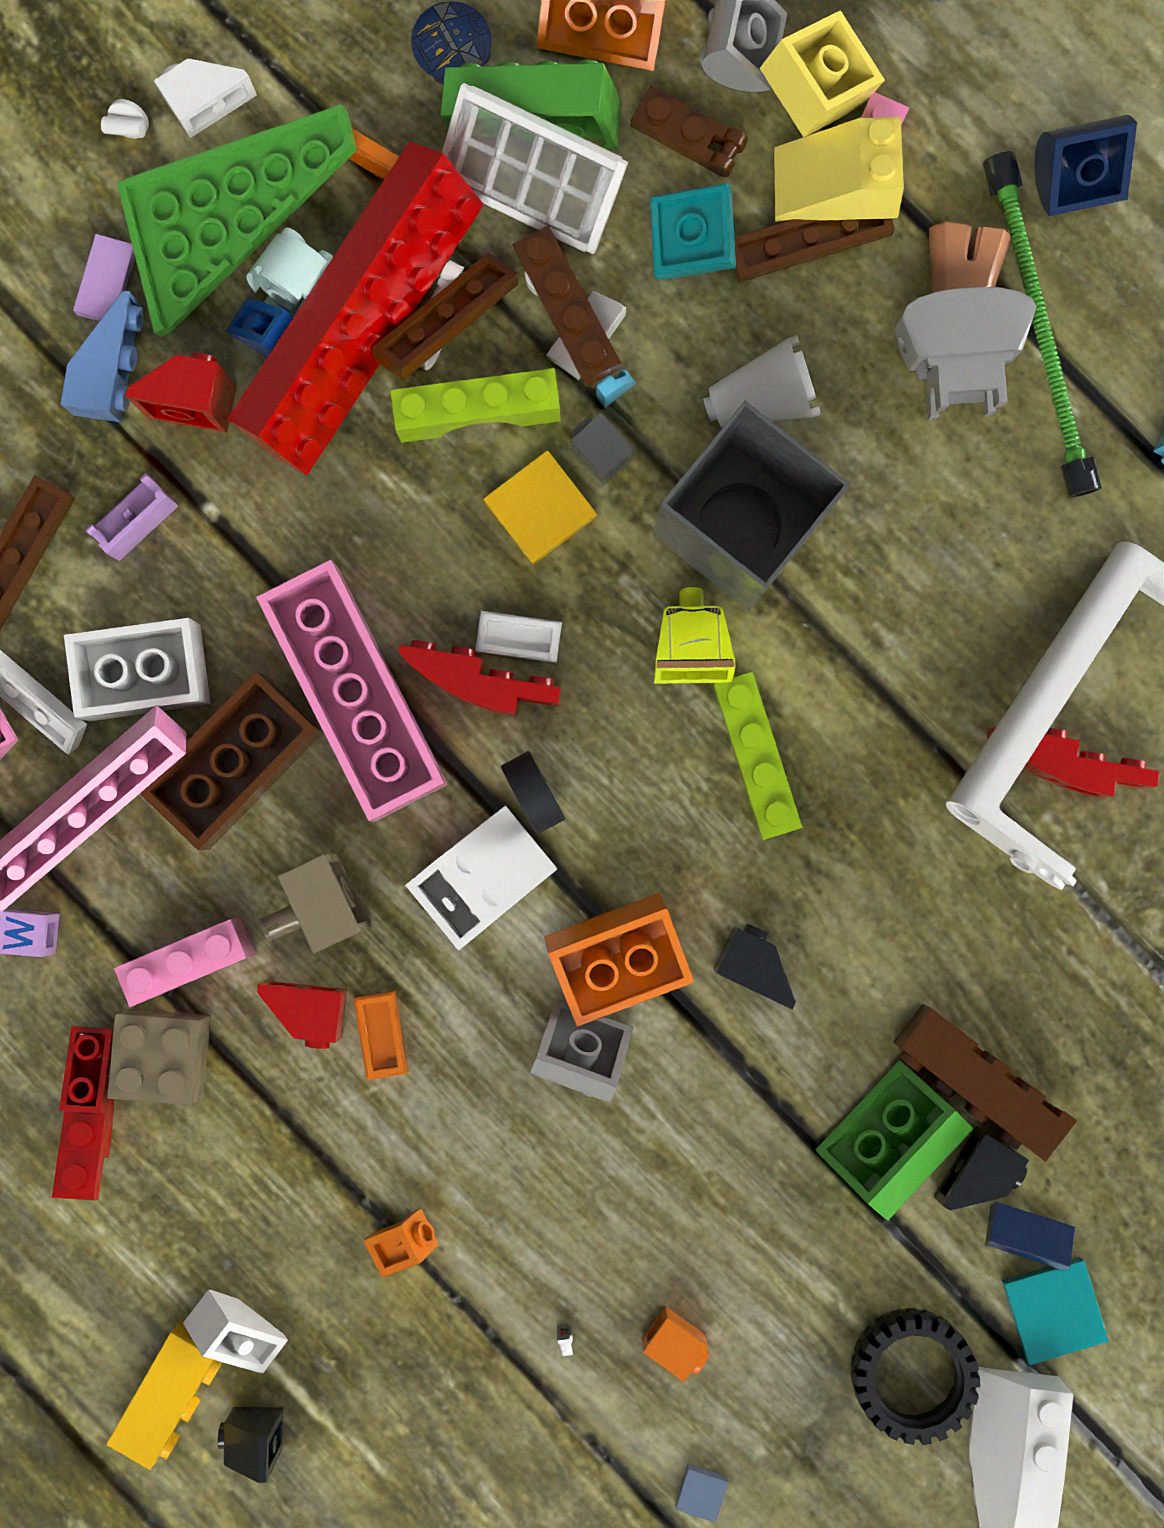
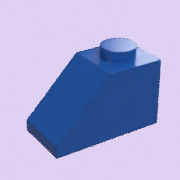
[226,298,294,358]

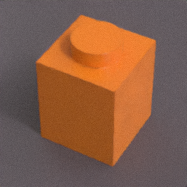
[641,1305,709,1383]

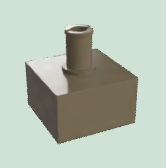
[259,853,371,954]

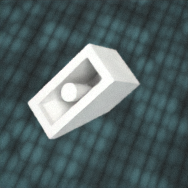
[154,58,257,138]
[183,1289,288,1374]

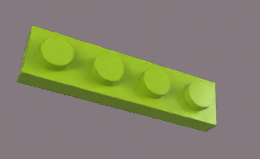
[712,672,802,840]

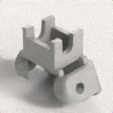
[894,287,1037,420]

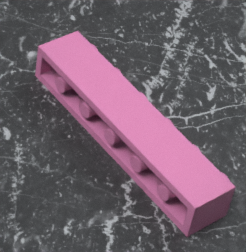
[0,705,187,912]

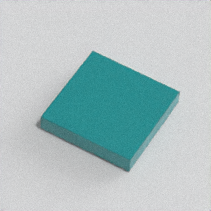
[650,183,736,281]
[1001,1257,1109,1366]

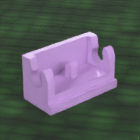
[85,473,178,561]

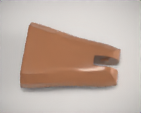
[929,222,1011,293]

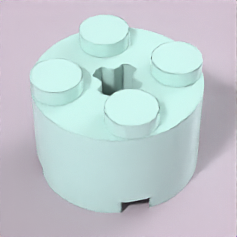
[246,227,333,316]

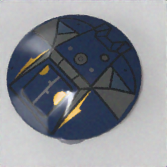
[411,1,491,84]

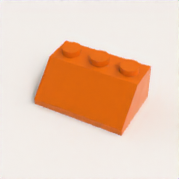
[536,0,668,71]
[544,892,694,1027]

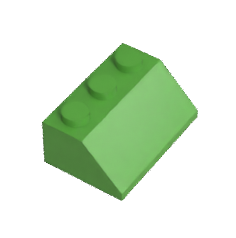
[816,1060,973,1221]

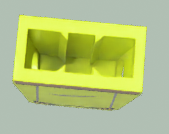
[654,587,735,684]

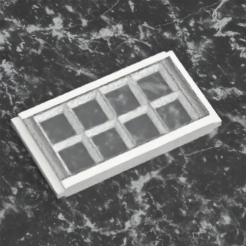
[442,83,628,254]

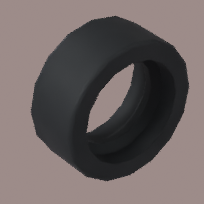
[501,751,565,834]

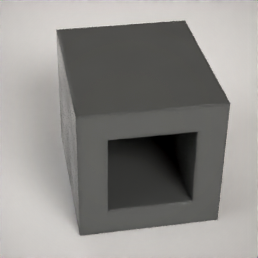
[570,413,634,486]

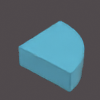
[596,370,636,408]

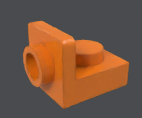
[363,1209,438,1278]

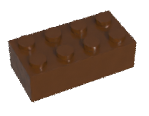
[140,671,323,850]

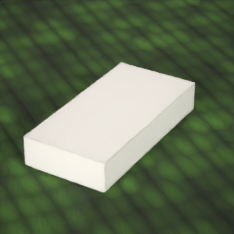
[475,611,562,664]

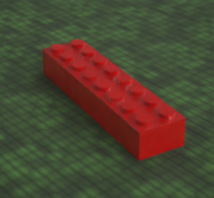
[227,141,484,476]

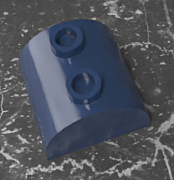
[1035,115,1137,216]

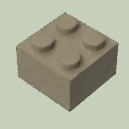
[107,1008,211,1105]

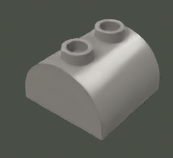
[700,0,787,92]
[530,999,633,1102]

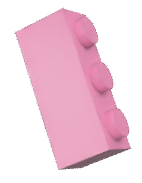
[114,917,256,1007]

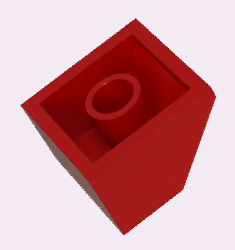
[125,352,236,433]

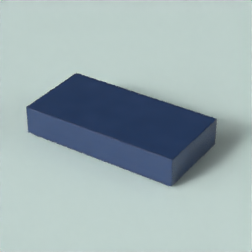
[985,1202,1075,1271]

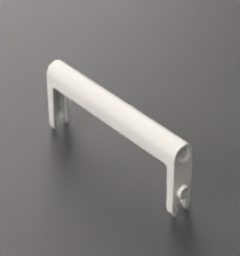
[946,542,1164,890]

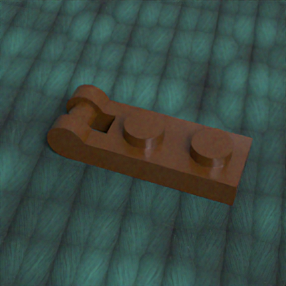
[630,85,748,177]

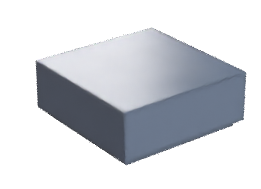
[675,1463,728,1523]

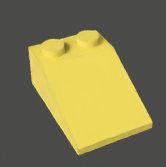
[774,117,904,222]

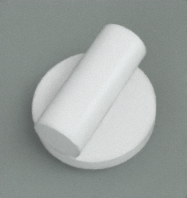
[101,99,149,139]

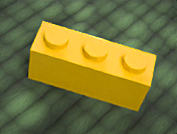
[106,1320,223,1470]

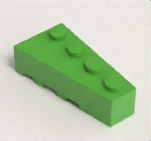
[441,59,622,149]

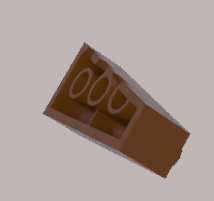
[893,1004,1077,1162]

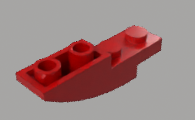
[398,640,561,716]
[986,726,1160,798]
[52,1026,114,1201]

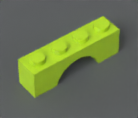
[390,368,561,443]

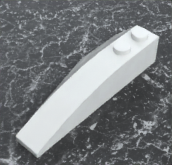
[967,1367,1073,1528]

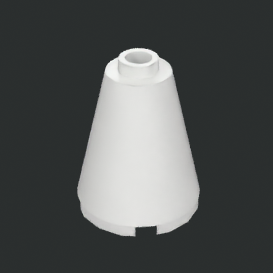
[703,335,821,427]

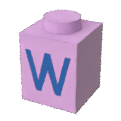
[0,909,60,957]

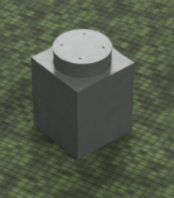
[653,400,851,612]

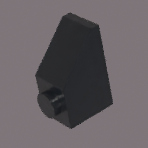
[713,923,796,1010]
[934,1126,1029,1211]
[218,1407,283,1483]

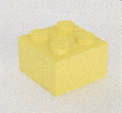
[759,10,885,137]

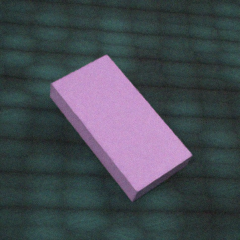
[73,234,136,321]

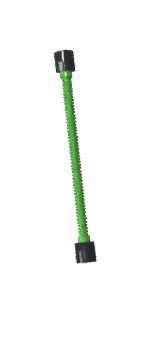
[983,151,1102,498]

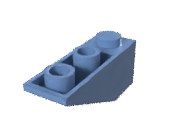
[60,290,144,423]

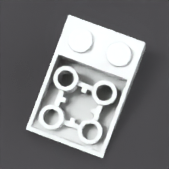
[405,806,557,951]

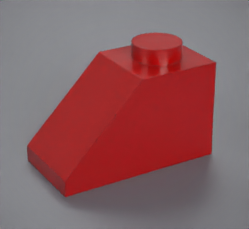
[257,980,347,1049]

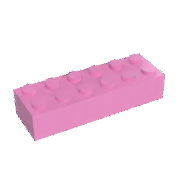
[256,560,448,822]

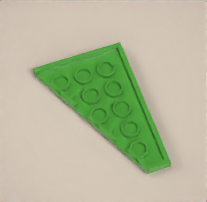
[117,104,358,337]

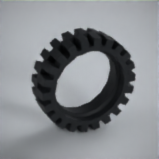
[850,1308,980,1445]

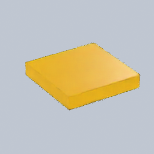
[483,450,597,565]

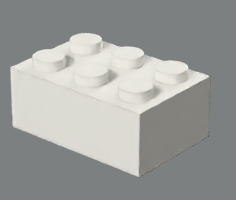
[64,618,211,721]

